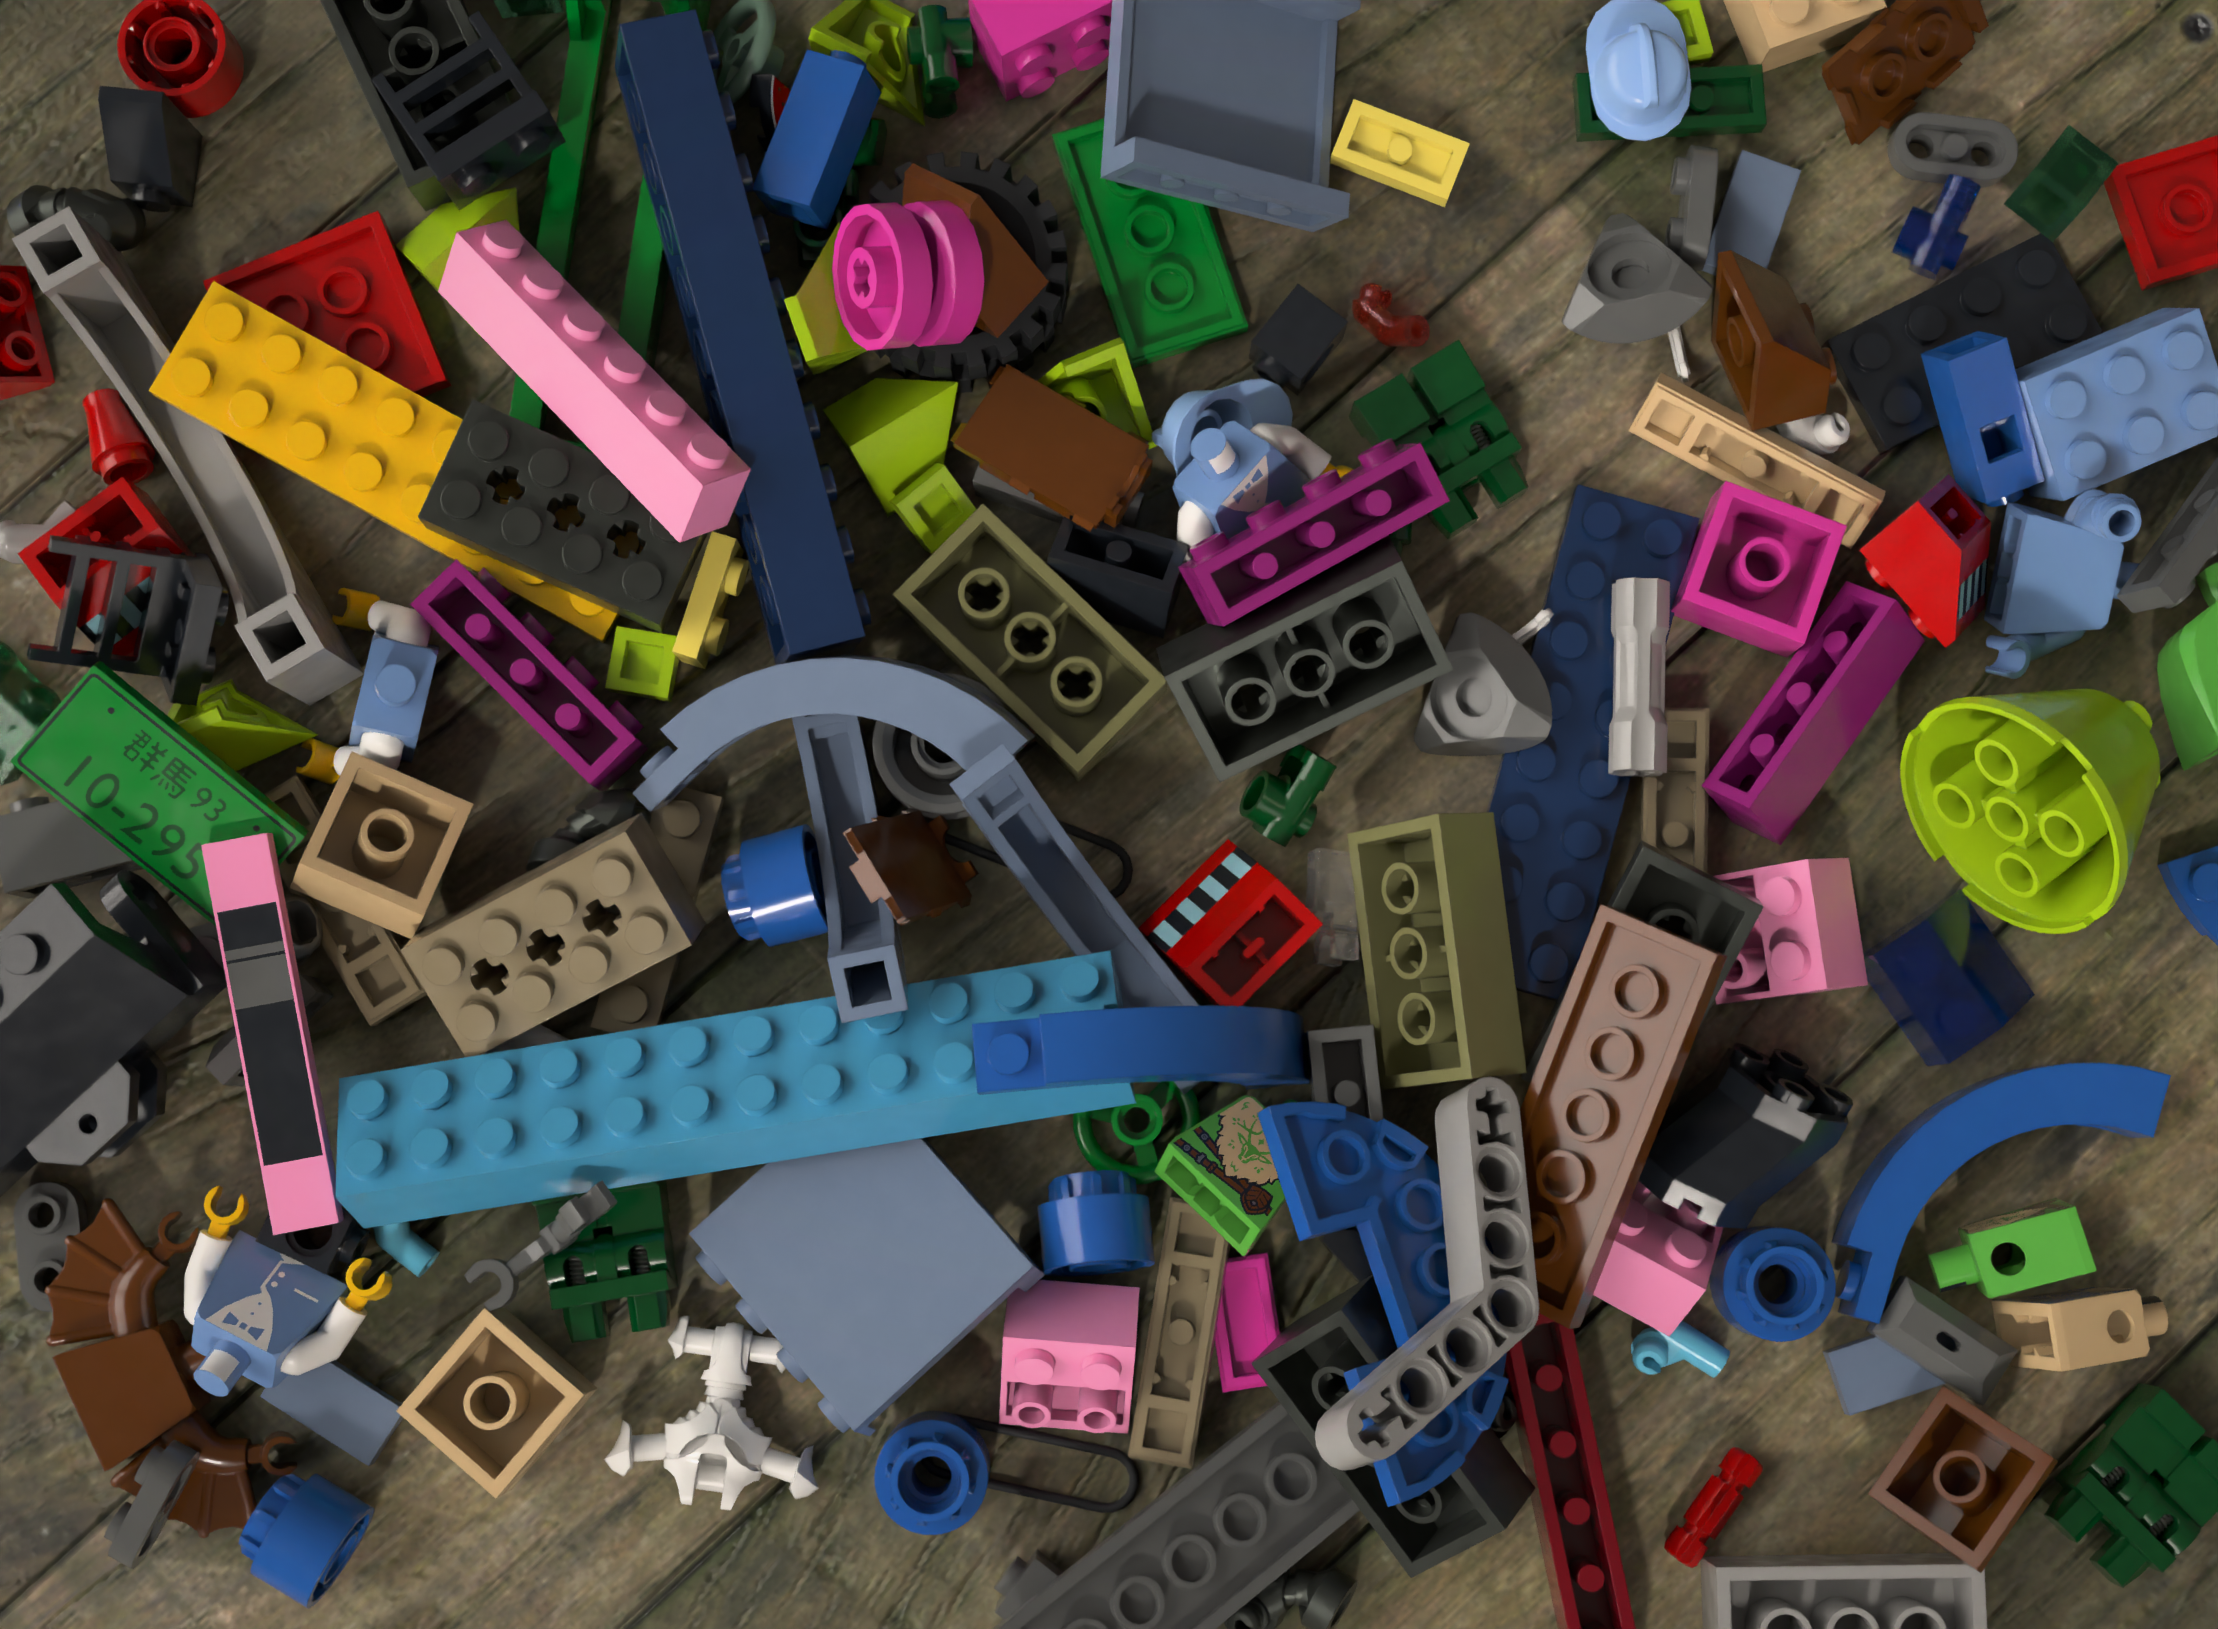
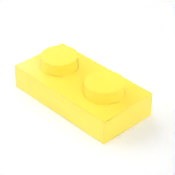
[1330,99,1470,207]
[672,531,749,669]

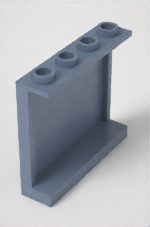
[1101,0,1361,232]
[689,1138,1045,1436]

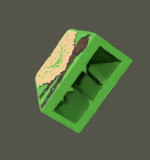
[1154,1095,1297,1257]
[1928,1198,2097,1298]

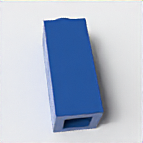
[753,49,881,230]
[1921,331,2045,507]

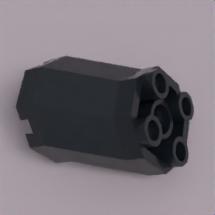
[1638,1043,1853,1229]

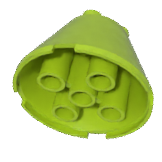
[1900,689,2161,934]

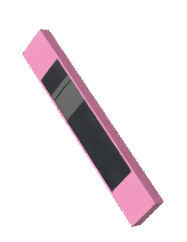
[201,833,344,1235]

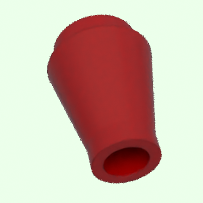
[82,388,155,485]

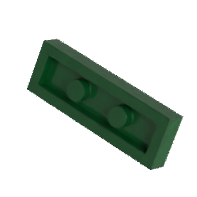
[1572,64,1767,142]

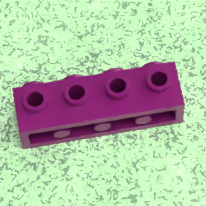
[1178,438,1450,627]
[410,559,648,791]
[1702,581,1925,845]

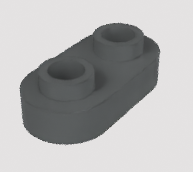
[1887,112,2018,188]
[1664,145,1719,271]
[14,1182,89,1312]
[104,1440,200,1569]

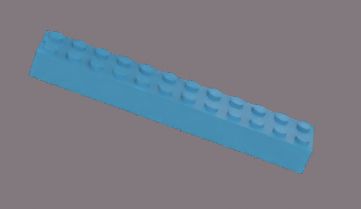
[335,951,1136,1229]

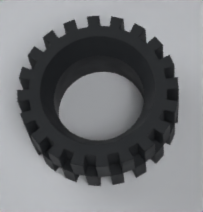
[869,151,1069,393]

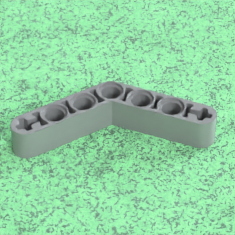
[1315,1076,1539,1470]

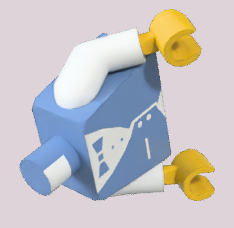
[1173,421,1354,561]
[296,588,439,784]
[184,1186,393,1397]

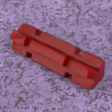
[1664,1447,1763,1568]

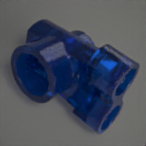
[1891,174,1981,280]

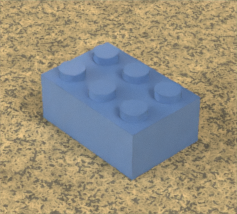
[2015,308,2218,501]

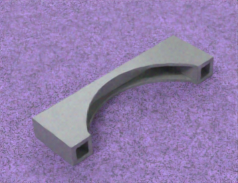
[12,206,364,706]

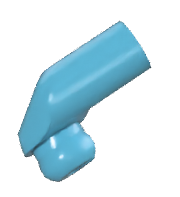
[373,1221,440,1277]
[1631,1321,1730,1378]

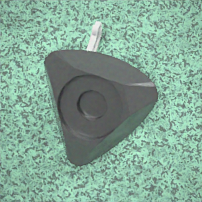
[1562,213,1713,382]
[1414,608,1554,756]

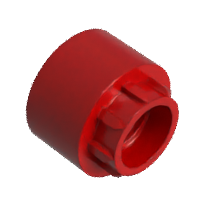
[117,0,244,118]

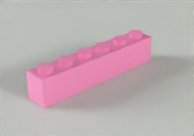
[438,220,751,543]

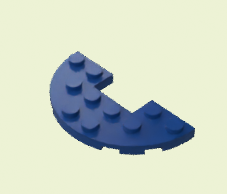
[1257,1102,1509,1507]

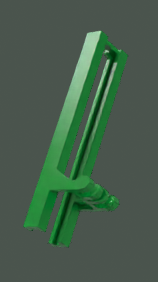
[509,0,711,454]

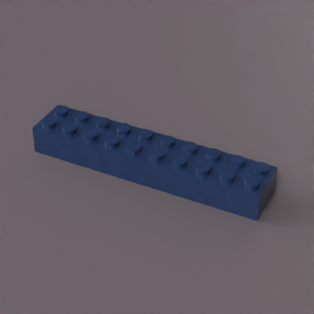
[614,9,871,665]

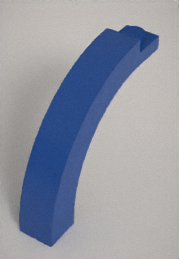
[972,1006,1310,1095]
[1831,1063,2171,1324]

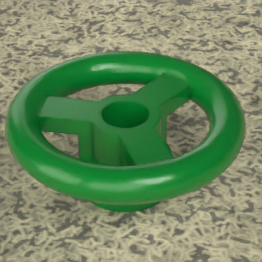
[1073,1081,1201,1185]

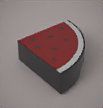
[749,74,791,152]

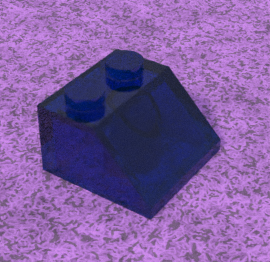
[1863,889,2035,1066]

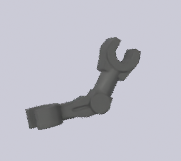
[464,1180,617,1311]

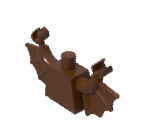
[45,1198,297,1538]

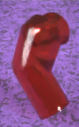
[1352,283,1430,347]

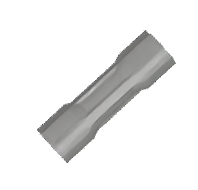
[1608,577,1670,777]

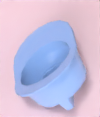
[1586,0,1691,141]
[1152,378,1293,476]

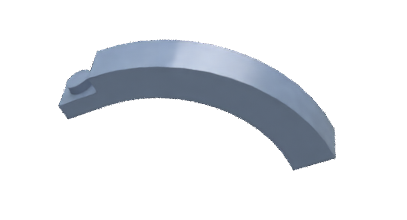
[792,654,908,1023]
[633,655,1035,812]
[949,743,1201,1094]

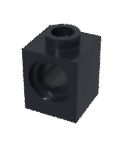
[1249,284,1348,396]
[256,1204,370,1274]

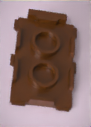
[1821,0,1989,145]
[950,364,1153,532]
[843,808,979,926]

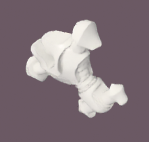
[604,1316,819,1511]

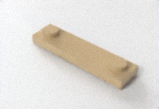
[1628,372,1886,549]

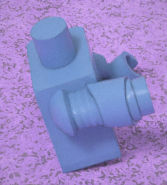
[1984,489,2142,679]

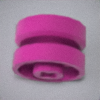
[832,200,985,351]

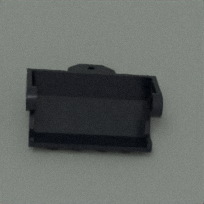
[0,870,227,1197]

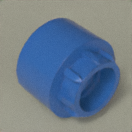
[721,824,828,947]
[1038,1170,1155,1277]
[1710,1226,1836,1342]
[874,1411,990,1535]
[239,1474,374,1609]

